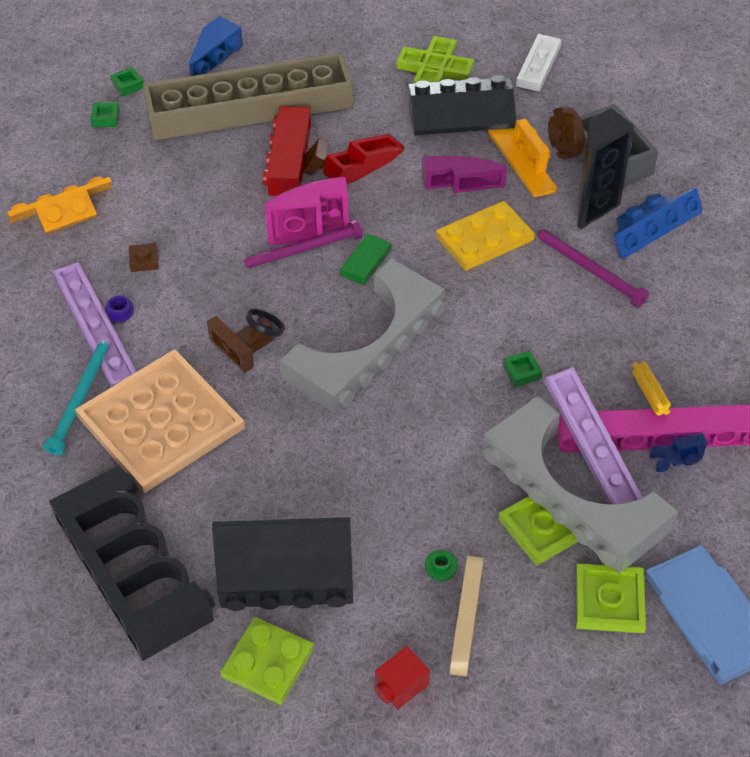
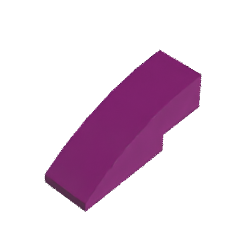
[422,156,507,194]

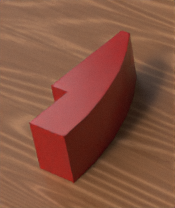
[322,133,405,184]

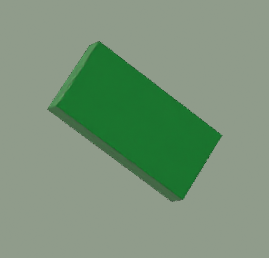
[340,234,392,285]

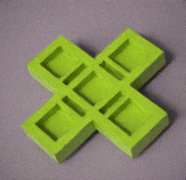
[397,36,474,84]

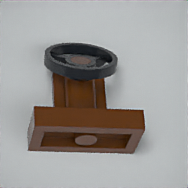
[207,309,285,373]

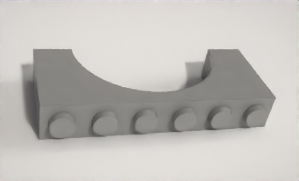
[279,258,446,413]
[482,396,678,574]

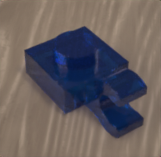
[649,433,707,472]

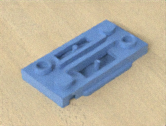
[645,545,750,685]

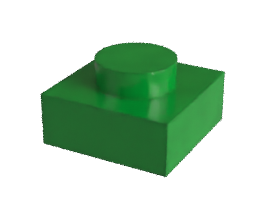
[110,67,144,97]
[90,102,120,127]
[502,350,543,388]

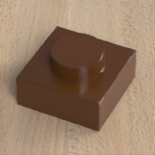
[303,138,328,175]
[129,243,159,272]

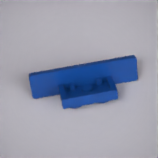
[614,188,703,258]

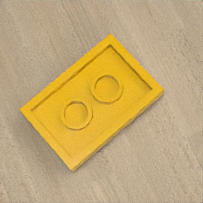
[436,200,535,271]

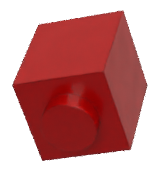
[374,646,430,710]

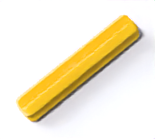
[632,361,671,416]

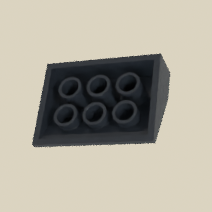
[212,517,353,611]

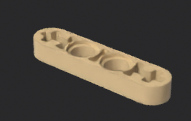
[450,555,484,677]

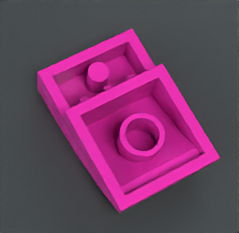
[265,177,349,245]

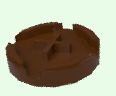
[548,106,584,160]

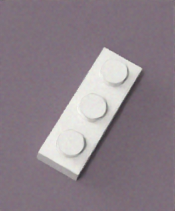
[516,34,561,92]

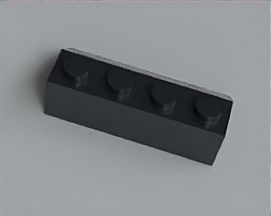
[408,75,516,135]
[577,108,634,229]

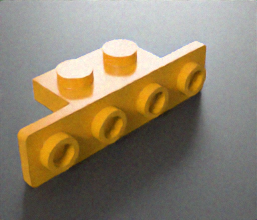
[488,118,557,198]
[7,176,112,234]

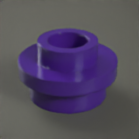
[105,295,134,322]

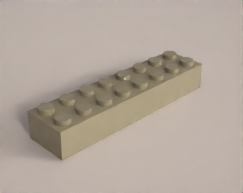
[143,52,353,141]

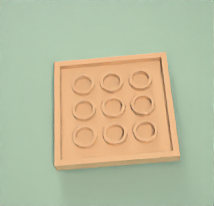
[75,349,245,494]

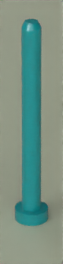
[43,341,109,456]

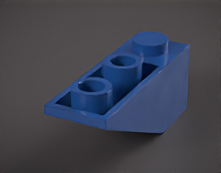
[189,16,243,76]

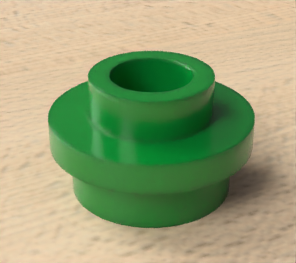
[425,550,458,581]

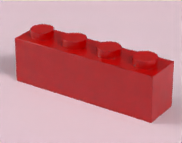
[263,106,311,196]

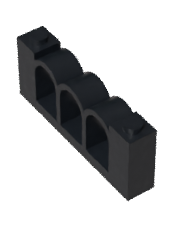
[49,466,215,661]

